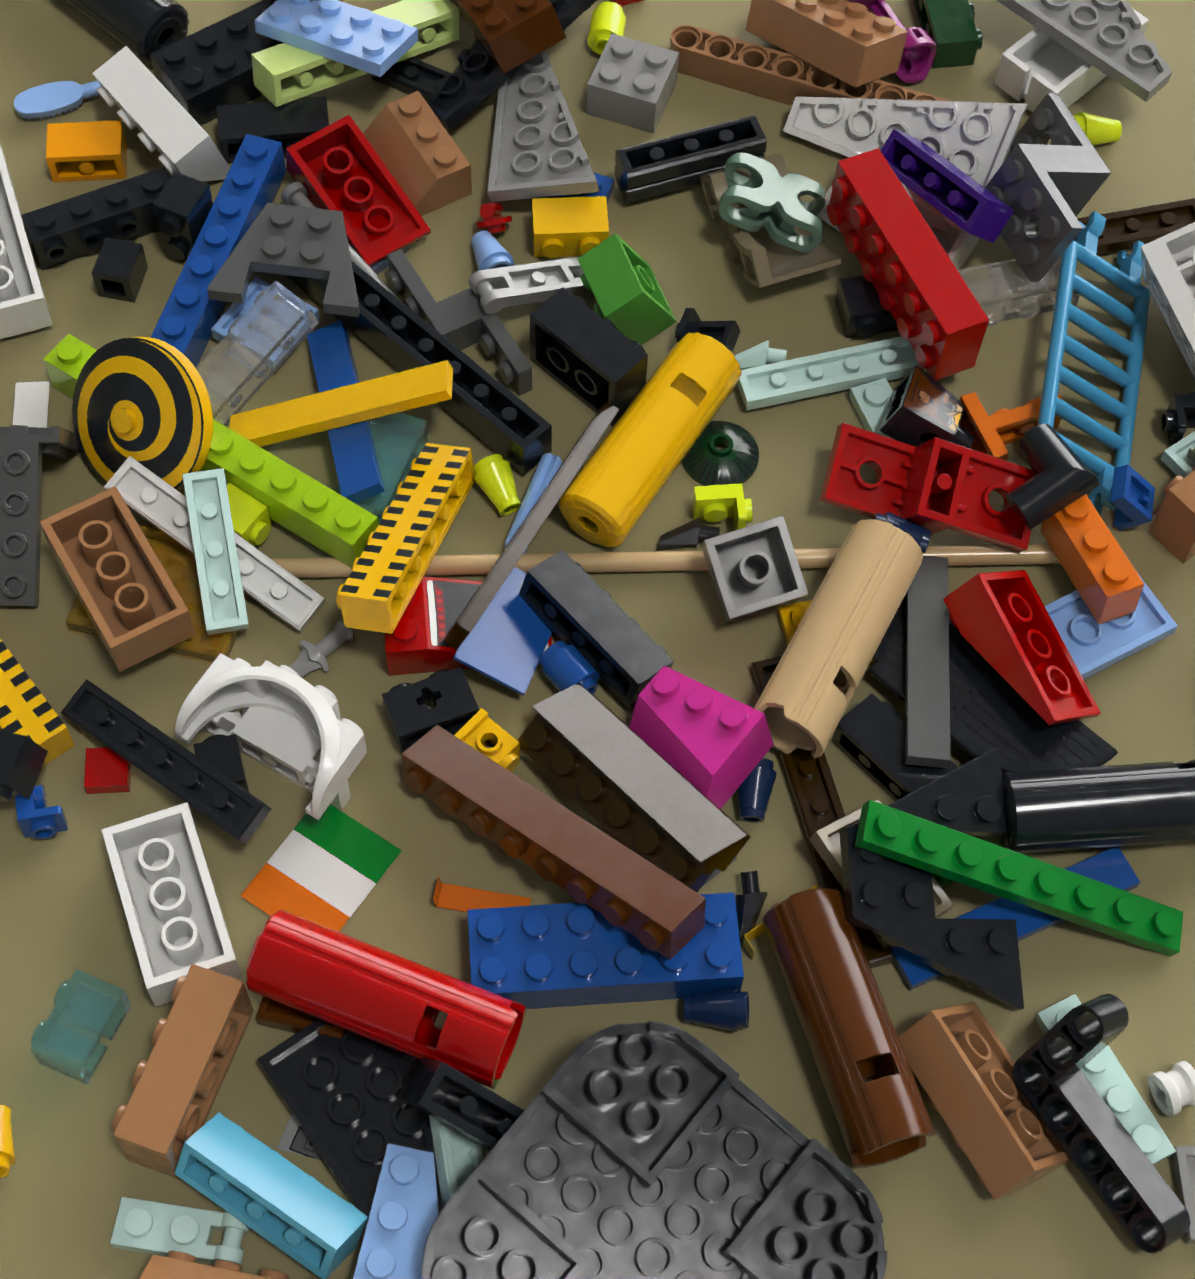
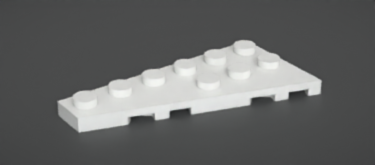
[783,96,1028,188]

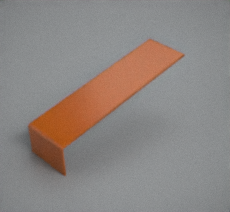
[433,876,531,912]

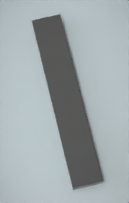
[905,555,951,768]

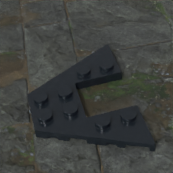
[840,748,1024,1011]

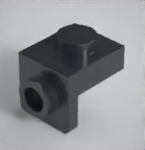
[675,308,741,352]
[1161,392,1195,446]

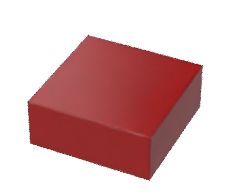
[84,747,131,794]

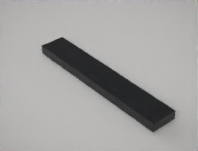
[61,679,271,844]

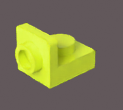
[692,483,753,530]

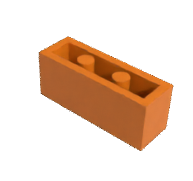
[1040,494,1144,625]

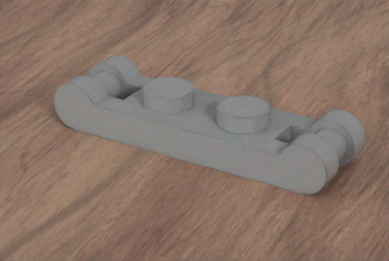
[468,257,595,314]

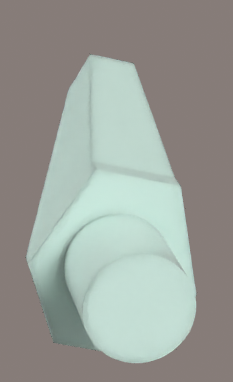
[735,341,787,370]

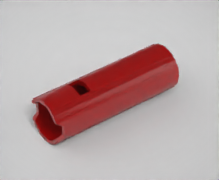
[246,910,526,1088]

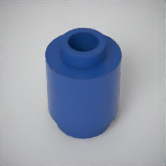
[539,641,599,694]

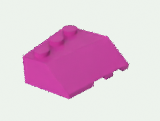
[629,665,774,809]

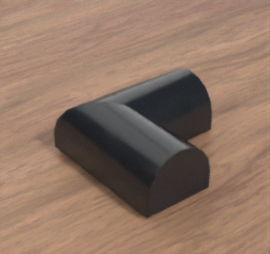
[1006,424,1099,530]

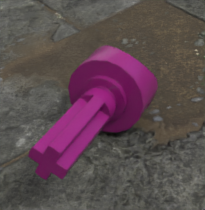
[869,0,937,83]

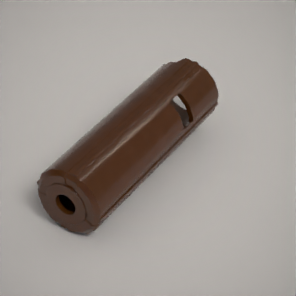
[763,887,936,1168]

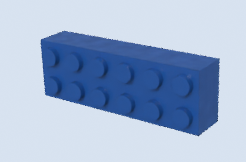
[467,892,744,1009]

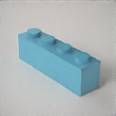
[174,1112,368,1279]

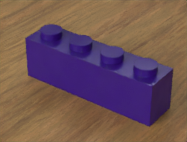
[880,129,1015,243]

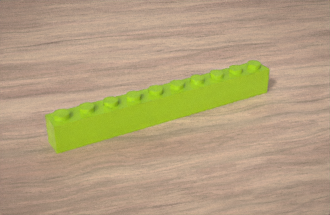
[43,334,379,568]

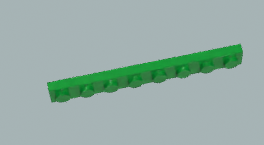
[855,800,1184,957]

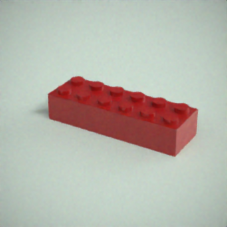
[827,148,989,380]

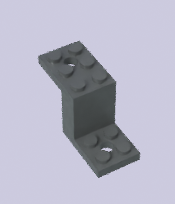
[985,93,1111,281]

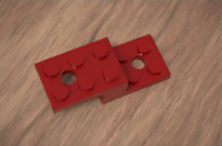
[819,423,1036,552]

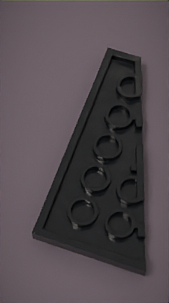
[427,0,597,130]

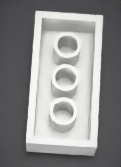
[101,802,242,1007]

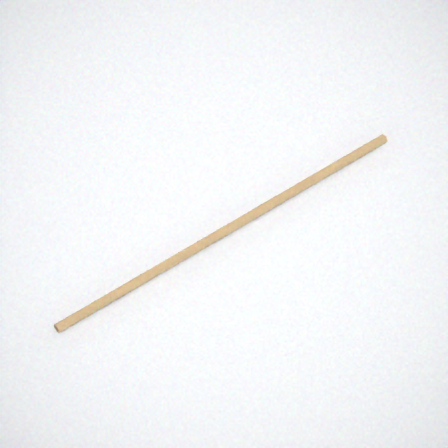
[270,544,1060,578]

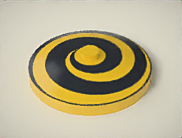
[72,337,213,491]

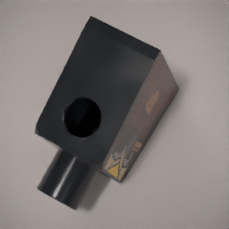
[879,365,975,448]

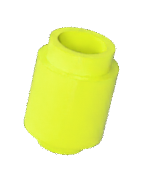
[587,1,626,55]

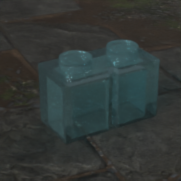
[30,969,132,1085]

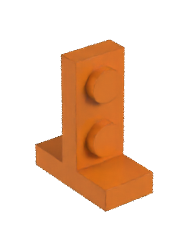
[959,392,1062,461]

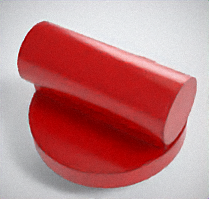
[475,201,512,233]

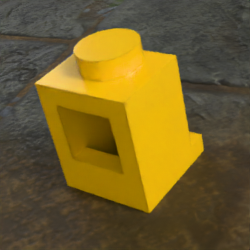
[454,708,520,773]

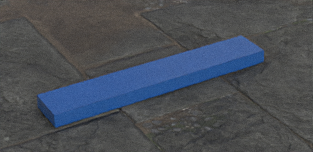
[306,320,385,504]
[890,846,1140,990]

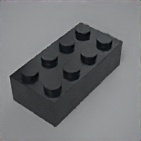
[150,0,283,126]

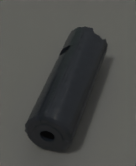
[64,0,189,65]
[1000,760,1195,853]

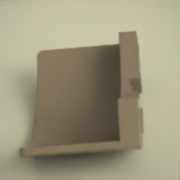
[699,154,842,288]

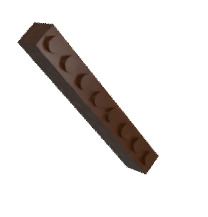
[402,725,706,960]

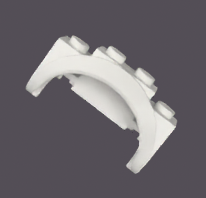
[175,653,367,820]

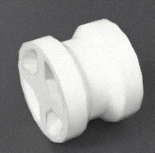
[1148,1061,1195,1117]

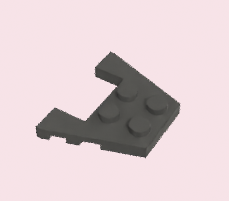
[207,203,360,317]

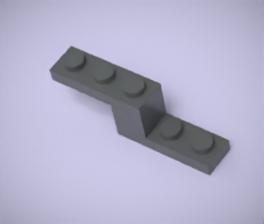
[385,249,532,396]

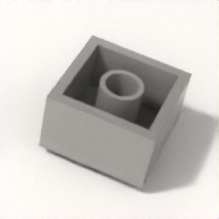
[587,33,679,133]
[701,516,808,623]

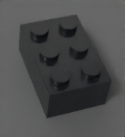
[530,287,648,427]

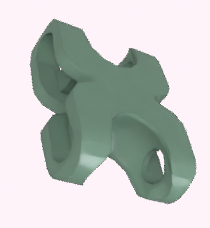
[719,152,826,252]

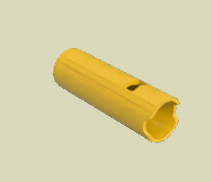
[559,332,742,547]

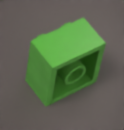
[578,233,677,345]

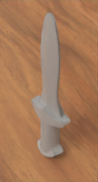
[241,621,354,717]

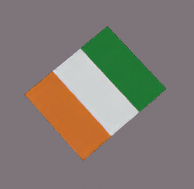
[240,804,402,932]

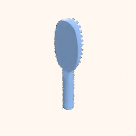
[14,81,101,121]

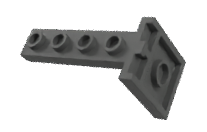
[0,425,81,606]

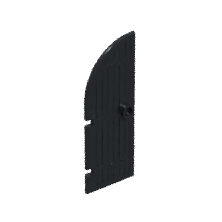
[868,596,1118,773]

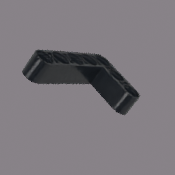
[1013,994,1191,1254]

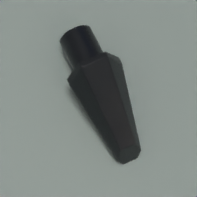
[657,518,720,550]
[735,871,768,939]

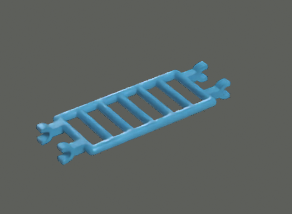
[1037,211,1150,516]

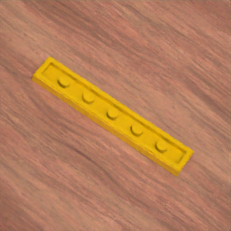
[229,360,453,447]

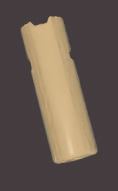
[754,519,923,759]

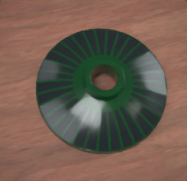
[682,421,759,486]

